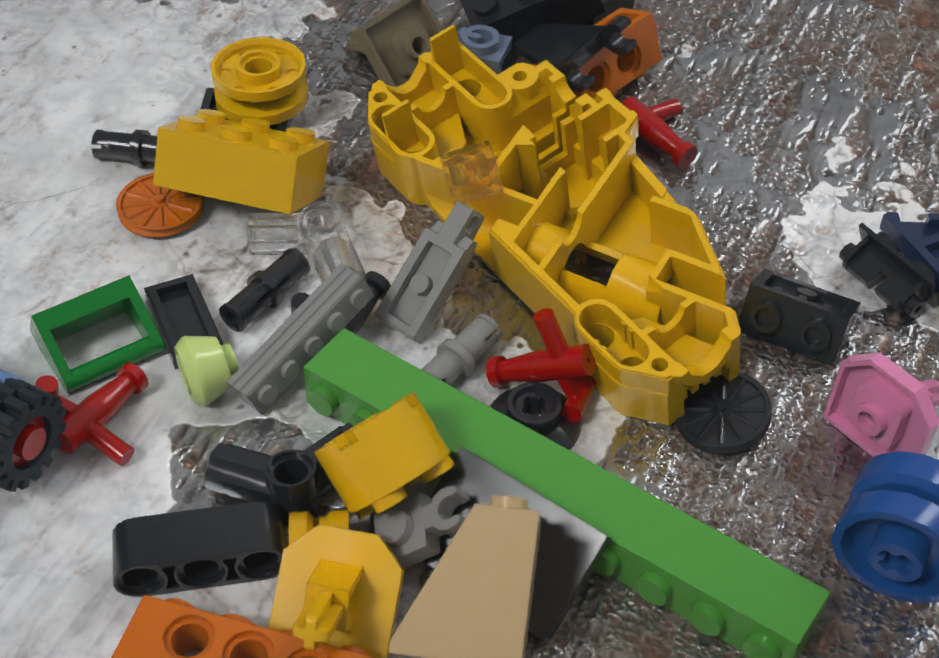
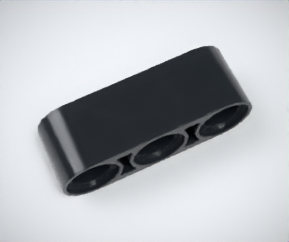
[112,501,287,597]

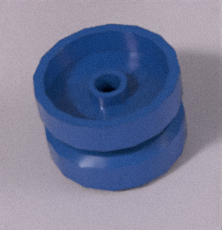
[831,451,939,604]

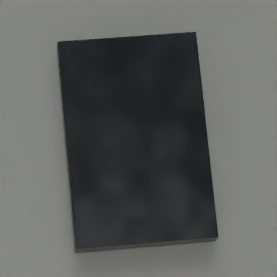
[422,446,612,643]

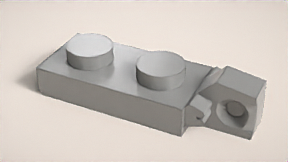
[375,201,485,344]

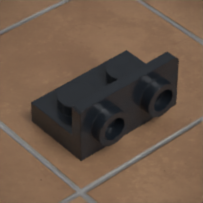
[738,269,861,364]

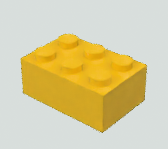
[153,109,330,215]

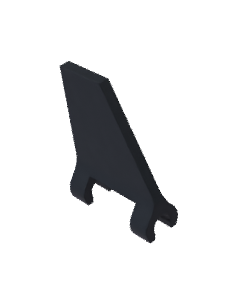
[514,15,637,92]

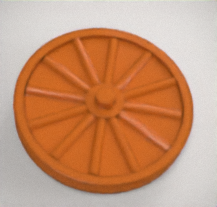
[116,173,204,237]

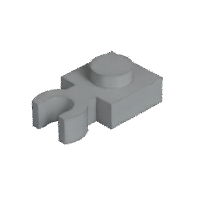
[373,486,469,569]

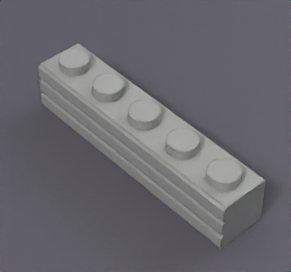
[227,263,374,415]

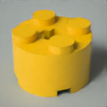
[313,391,455,520]

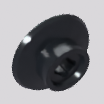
[489,382,581,450]

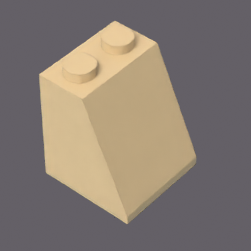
[389,495,541,658]

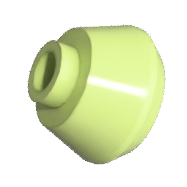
[174,336,239,406]

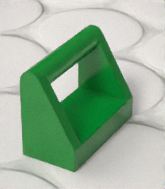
[30,275,165,394]

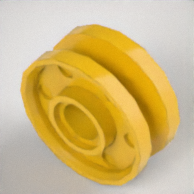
[210,37,309,125]

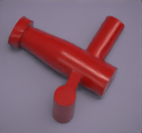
[622,96,698,169]
[486,308,596,422]
[35,362,149,466]

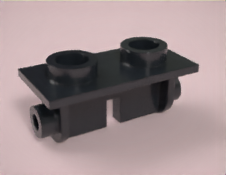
[839,223,938,318]

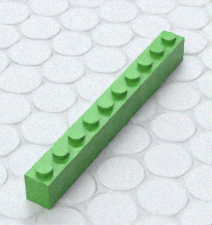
[303,328,831,658]

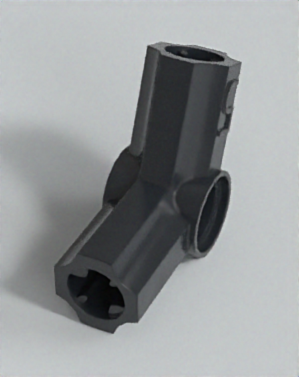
[204,422,353,526]

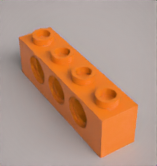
[532,7,662,98]
[111,595,375,658]

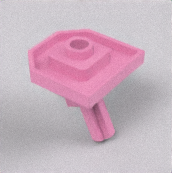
[823,352,939,457]

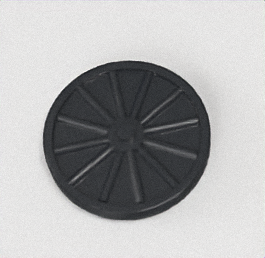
[675,372,772,454]

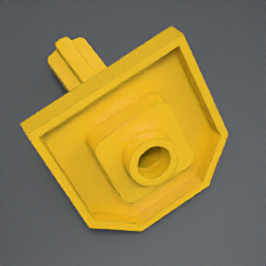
[268,525,405,658]

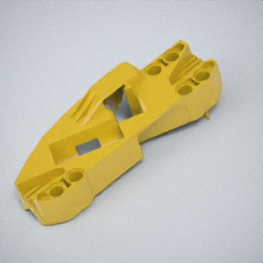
[368,24,741,426]

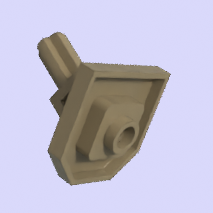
[347,0,442,87]

